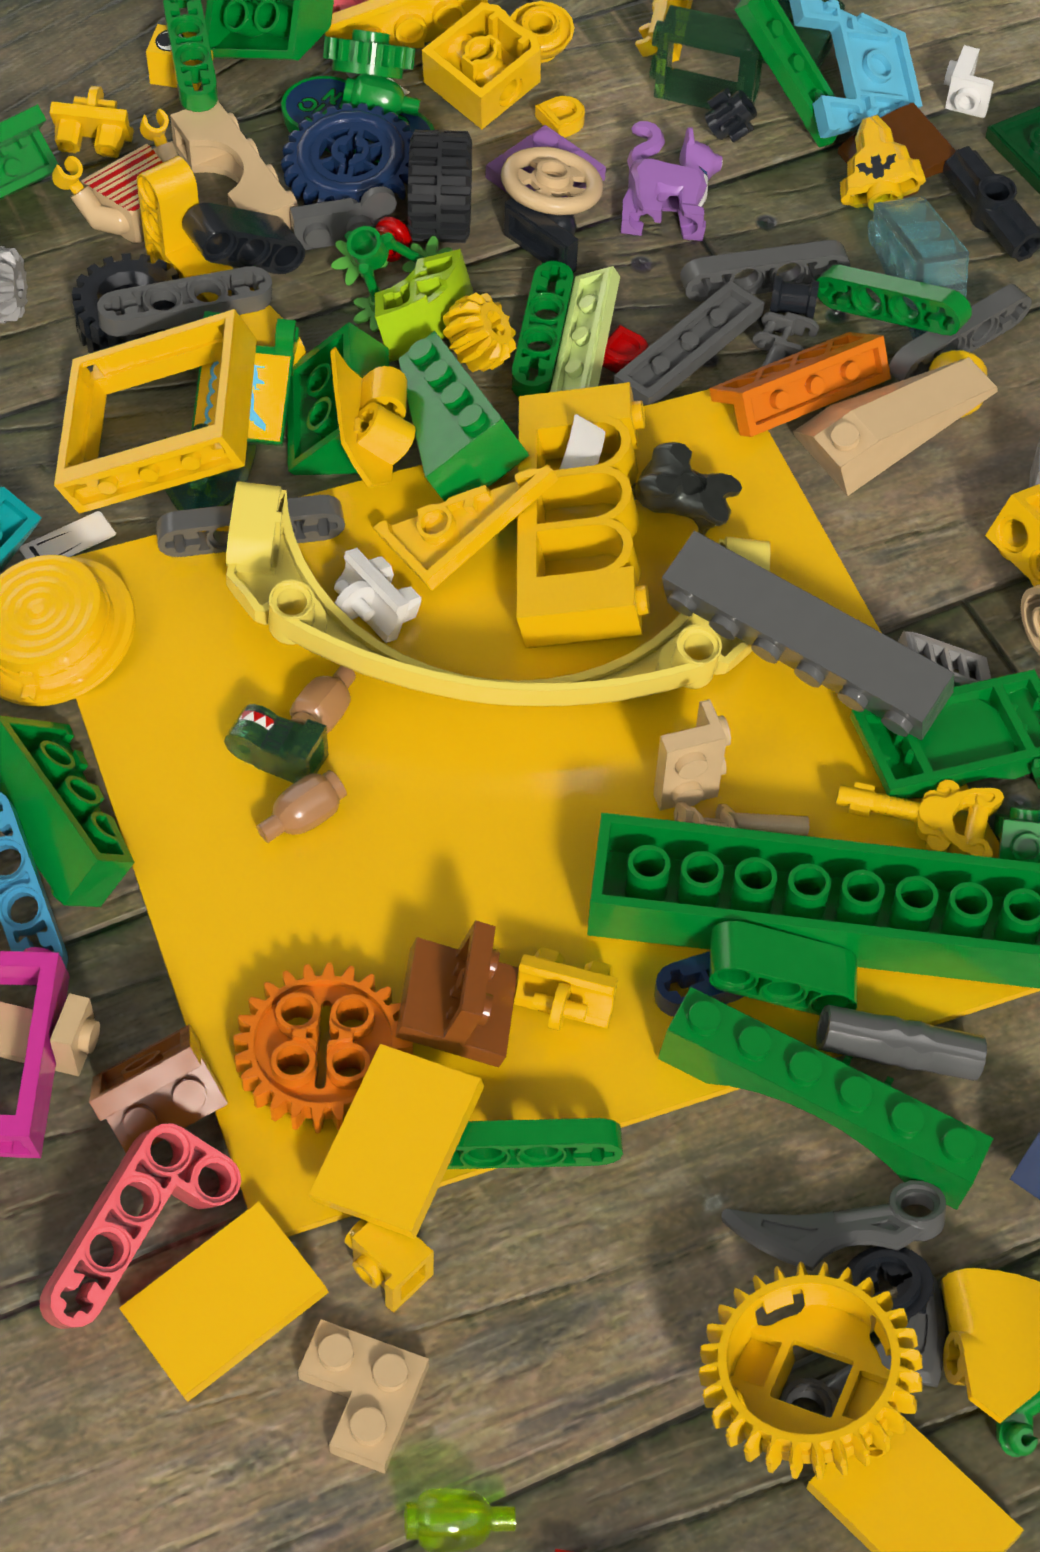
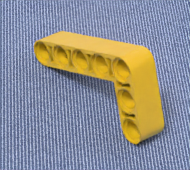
[137,156,306,366]

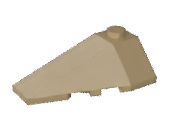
[793,357,998,496]

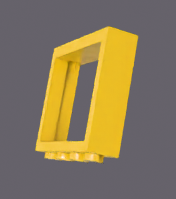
[54,309,257,514]

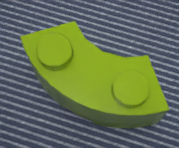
[375,249,474,362]

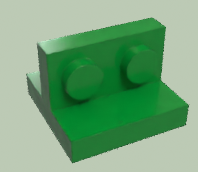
[0,104,60,200]

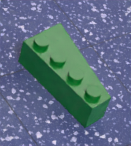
[399,331,530,502]

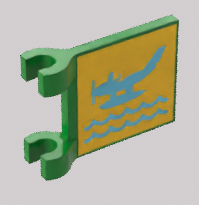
[191,311,300,446]

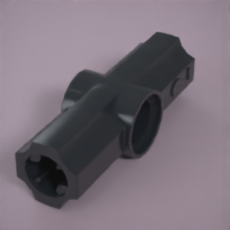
[943,146,1040,262]

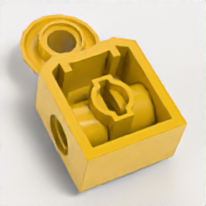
[422,1,574,130]

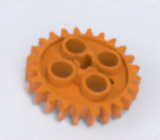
[233,963,413,1133]

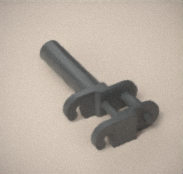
[753,312,819,367]

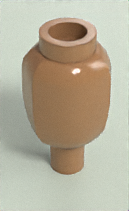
[289,666,356,741]
[256,770,347,843]

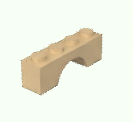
[170,101,298,231]

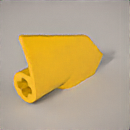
[331,347,416,488]
[941,1268,1040,1423]

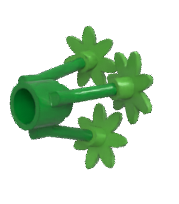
[331,226,453,332]

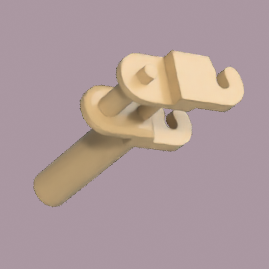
[674,802,809,836]

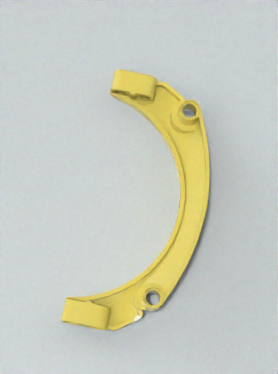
[226,481,770,706]

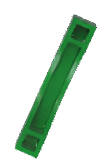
[658,987,994,1210]

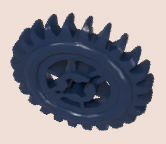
[281,103,414,205]

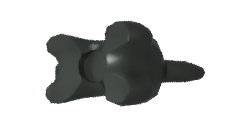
[631,442,742,535]

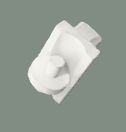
[334,548,421,643]

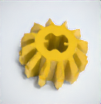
[442,292,516,372]

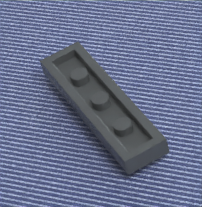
[614,281,764,406]

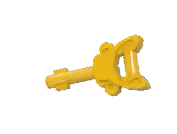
[836,779,1004,858]

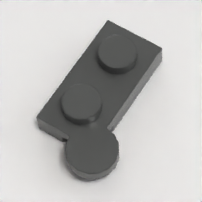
[290,187,397,250]

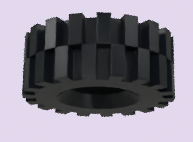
[72,253,179,354]

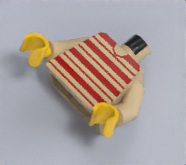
[52,109,178,243]

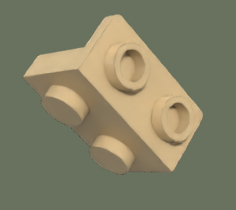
[653,699,731,811]

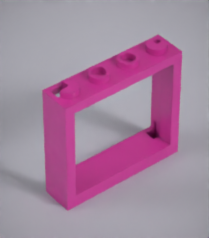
[0,947,70,1158]

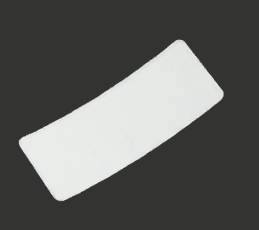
[559,414,605,469]

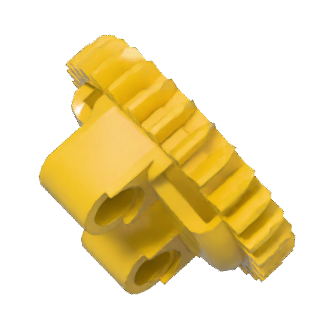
[699,1261,923,1480]

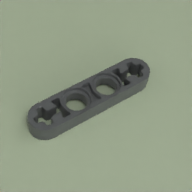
[680,240,850,302]
[97,266,272,337]
[889,284,1032,381]
[156,495,345,557]

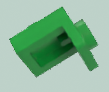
[993,806,1040,863]

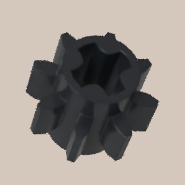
[705,87,757,143]

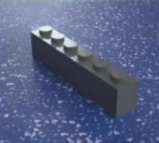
[662,531,954,741]

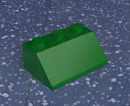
[205,0,334,61]
[287,322,390,475]

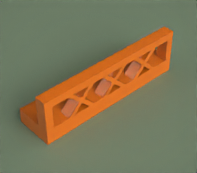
[709,332,891,437]

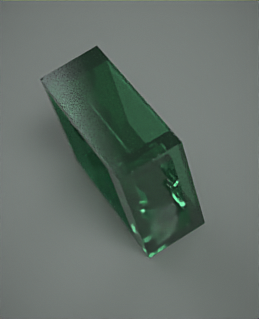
[649,5,764,110]

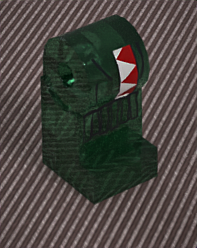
[224,704,329,783]

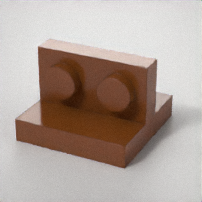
[395,920,518,1068]
[89,1024,228,1153]

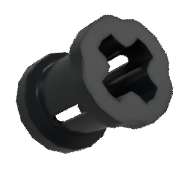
[770,275,819,319]

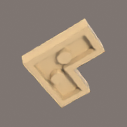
[298,1319,429,1474]

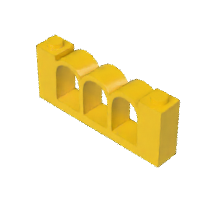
[516,382,650,648]

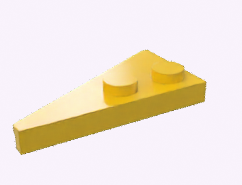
[373,465,559,591]

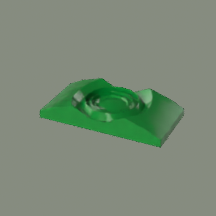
[850,669,1040,799]

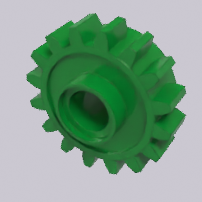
[323,29,416,79]

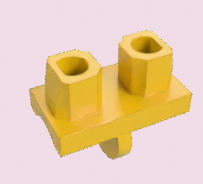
[49,86,134,158]
[514,947,618,1031]

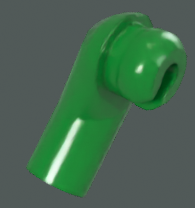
[996,1391,1040,1457]

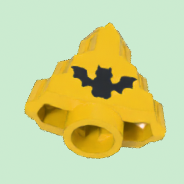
[840,115,926,213]

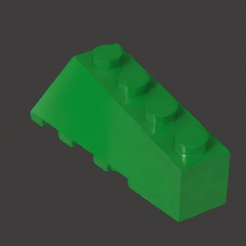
[0,715,135,907]

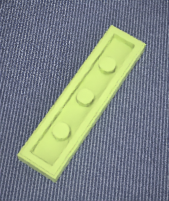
[550,266,620,392]

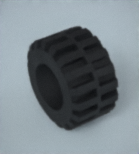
[408,129,472,243]

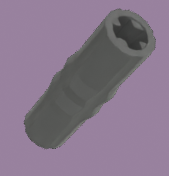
[816,1004,987,1081]

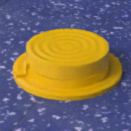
[0,555,136,706]

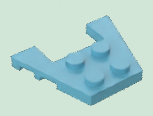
[789,0,923,138]

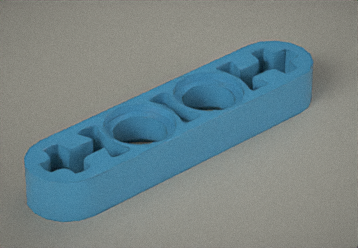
[0,792,68,968]

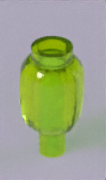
[404,1488,516,1552]

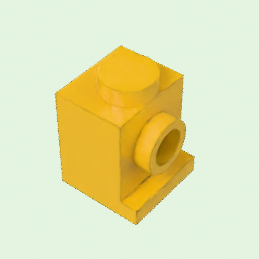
[344,1219,434,1313]

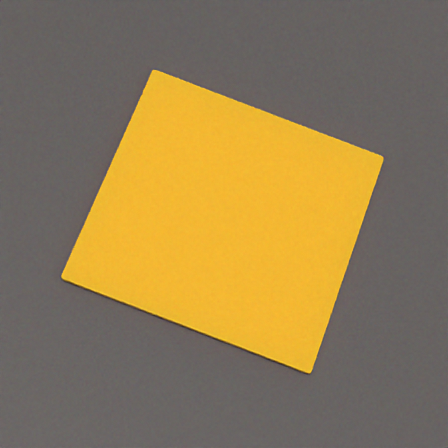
[72,389,1040,1237]

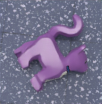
[621,121,723,241]

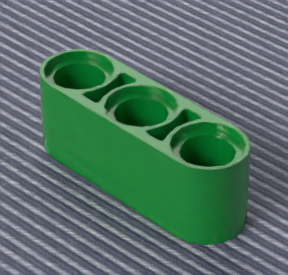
[709,921,857,1016]

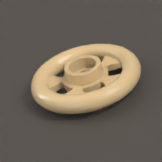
[501,147,603,215]

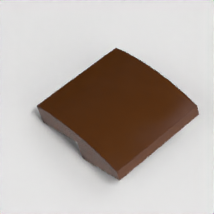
[838,103,956,198]

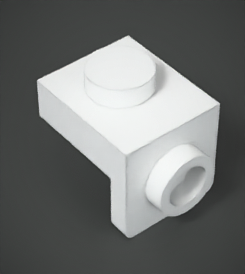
[944,45,994,118]

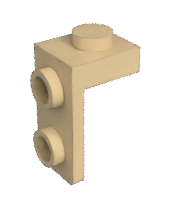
[0,993,100,1077]

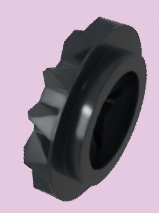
[845,1246,934,1327]

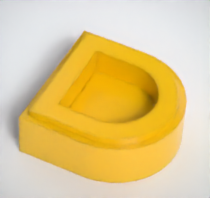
[535,96,585,138]

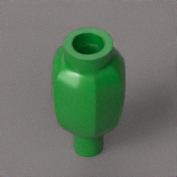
[342,74,421,116]

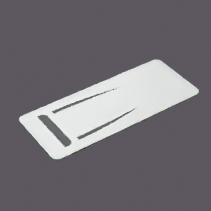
[19,511,116,559]

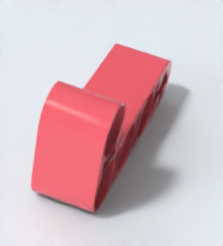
[40,1124,241,1329]

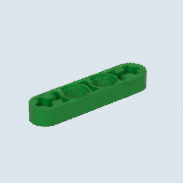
[163,0,218,112]
[512,261,573,398]
[816,265,972,336]
[447,1118,623,1169]

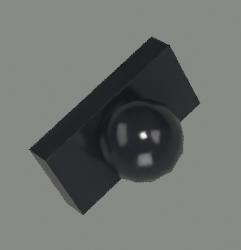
[504,197,578,273]

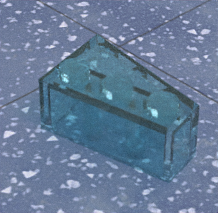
[868,196,969,340]

